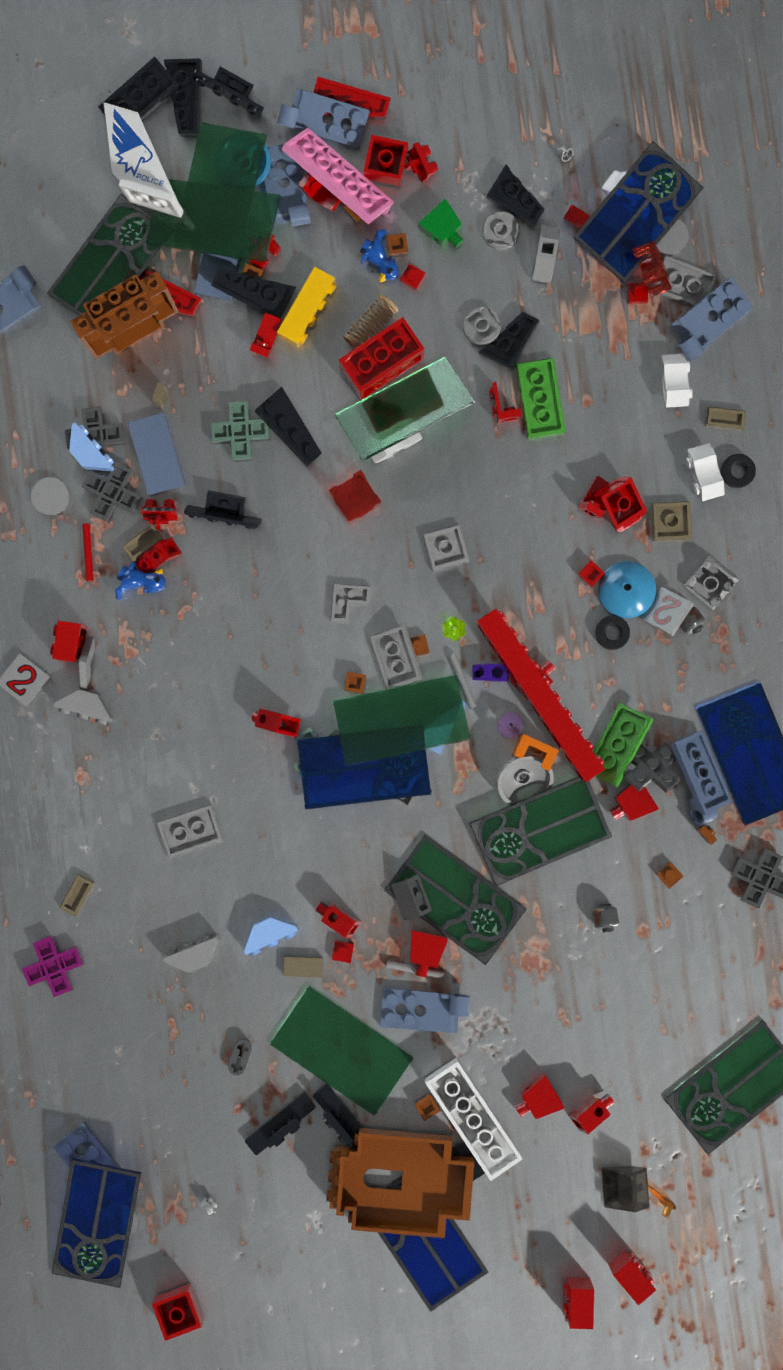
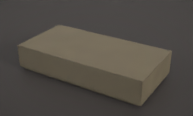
[152,382,169,410]
[705,406,746,431]
[122,524,164,562]
[59,873,95,917]
[283,956,323,978]

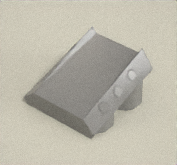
[684,555,739,610]

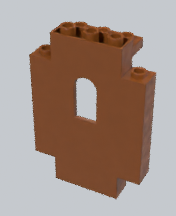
[70,271,179,359]
[326,1128,474,1238]

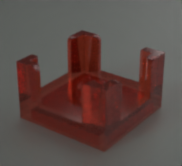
[633,240,672,297]
[329,470,382,525]

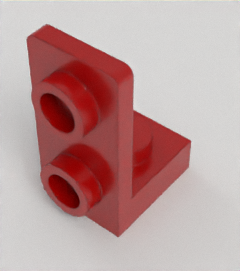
[298,173,341,212]
[250,313,282,357]
[489,382,521,423]
[578,476,609,518]
[135,537,182,573]

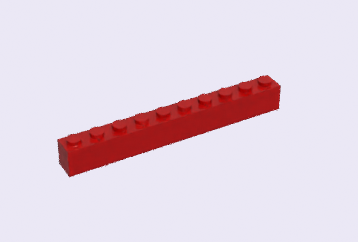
[475,608,605,783]

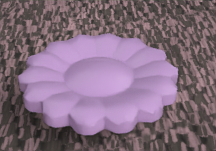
[498,712,524,739]

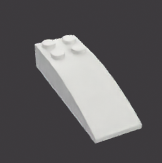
[425,1057,523,1181]

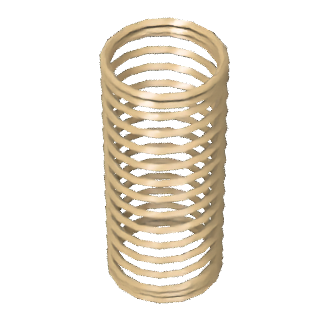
[343,294,398,349]

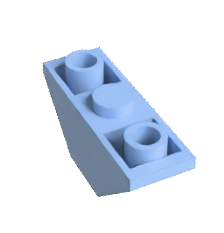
[69,422,115,471]
[244,916,299,956]

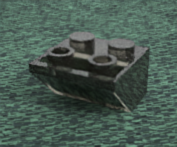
[602,1166,649,1213]

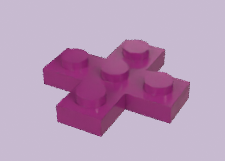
[22,936,84,997]

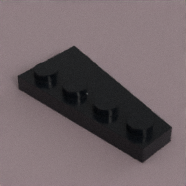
[164,58,202,136]
[211,268,296,318]
[254,386,322,467]

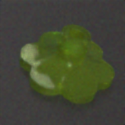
[443,617,466,641]

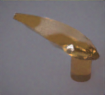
[647,1185,677,1218]

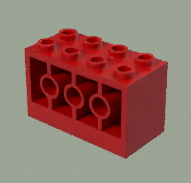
[338,317,425,401]

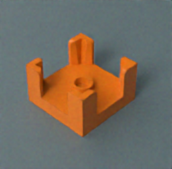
[511,734,559,771]

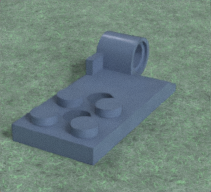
[277,88,370,149]
[264,144,311,227]
[0,265,41,333]
[671,277,753,361]
[670,731,732,826]
[380,987,470,1033]
[53,1121,134,1207]

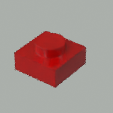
[400,263,426,290]
[628,283,648,304]
[577,560,605,587]
[332,940,354,963]

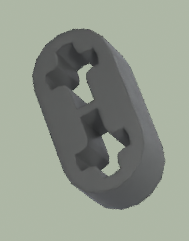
[228,1038,252,1076]

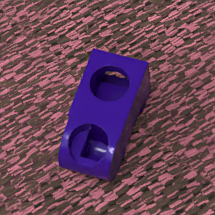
[472,664,508,682]

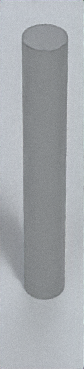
[448,654,477,709]
[386,960,444,979]

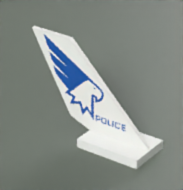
[104,103,184,218]

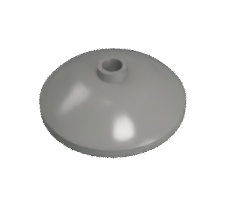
[497,755,554,807]

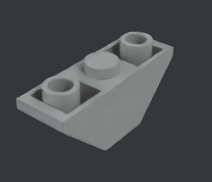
[532,224,560,284]
[54,690,113,725]
[163,934,220,973]

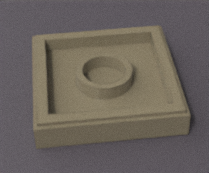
[651,501,692,542]

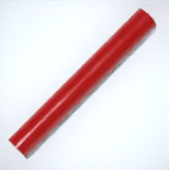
[82,523,94,581]

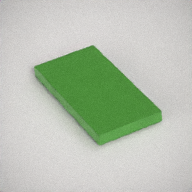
[516,358,566,439]
[594,703,654,788]

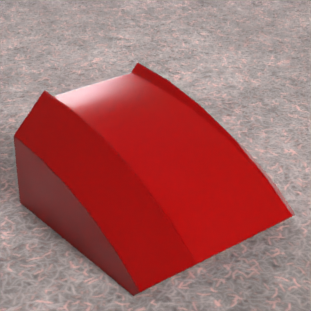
[594,476,647,532]

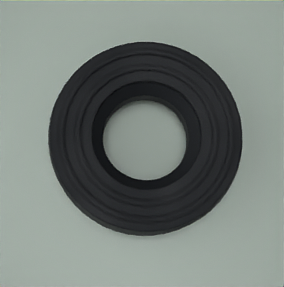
[721,454,756,488]
[595,615,630,650]

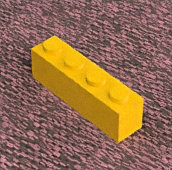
[277,267,336,348]

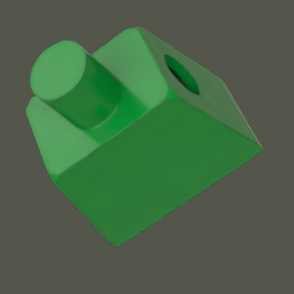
[418,199,464,248]

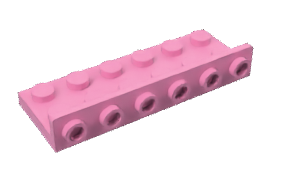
[282,128,394,225]

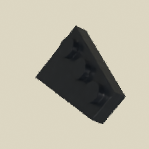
[486,164,545,227]
[478,312,540,371]

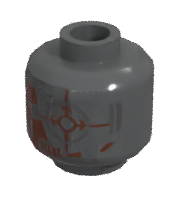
[680,607,705,635]
[592,904,619,933]

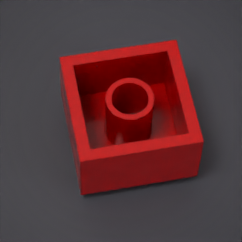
[363,135,409,187]
[50,620,88,663]
[608,1249,656,1306]
[563,1277,594,1329]
[152,1283,204,1341]

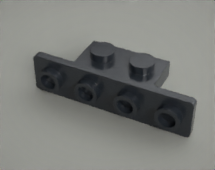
[192,66,264,116]
[184,490,262,529]
[313,1084,364,1147]
[245,1092,316,1155]

